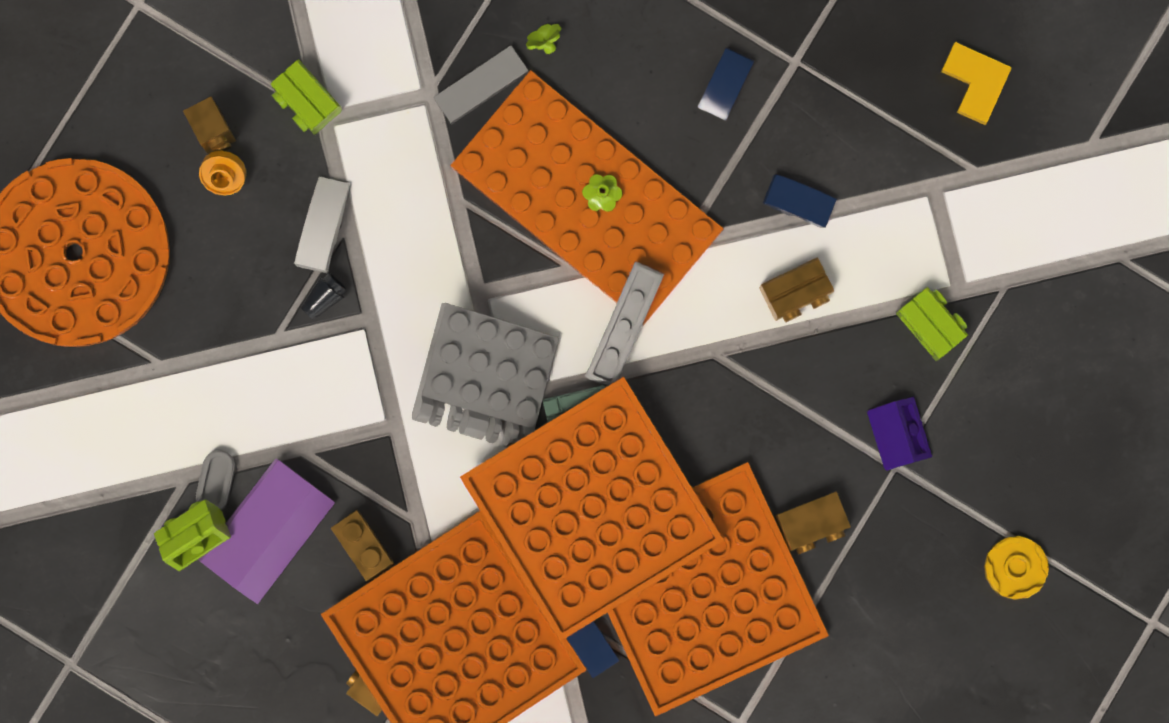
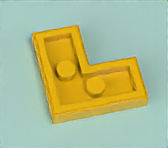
[941,42,1012,125]

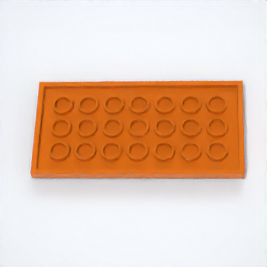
[450,70,724,326]

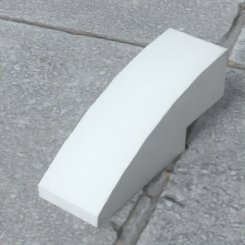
[294,177,350,273]

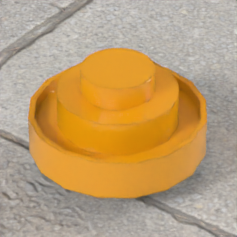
[199,150,247,196]

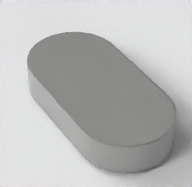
[196,450,236,511]

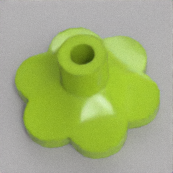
[526,24,561,54]
[582,174,622,212]

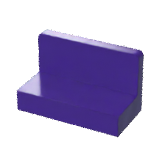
[867,397,932,471]

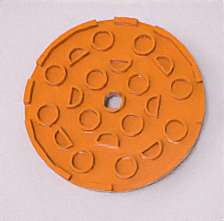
[0,158,170,347]

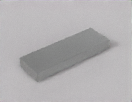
[433,46,529,125]

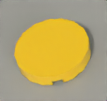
[984,536,1049,600]

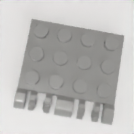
[412,303,559,448]

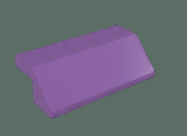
[198,458,335,604]

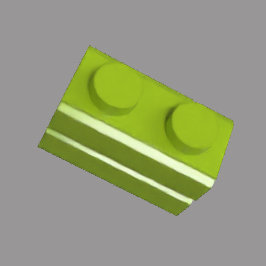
[270,60,342,135]
[896,287,968,361]
[153,499,231,571]

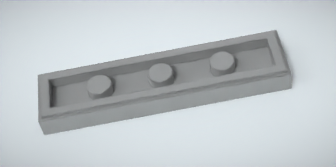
[585,261,664,387]

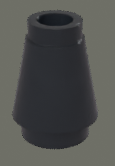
[301,273,347,320]

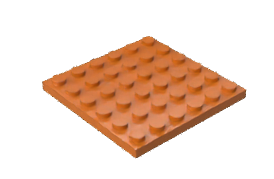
[460,377,724,641]
[607,462,829,717]
[321,511,587,723]

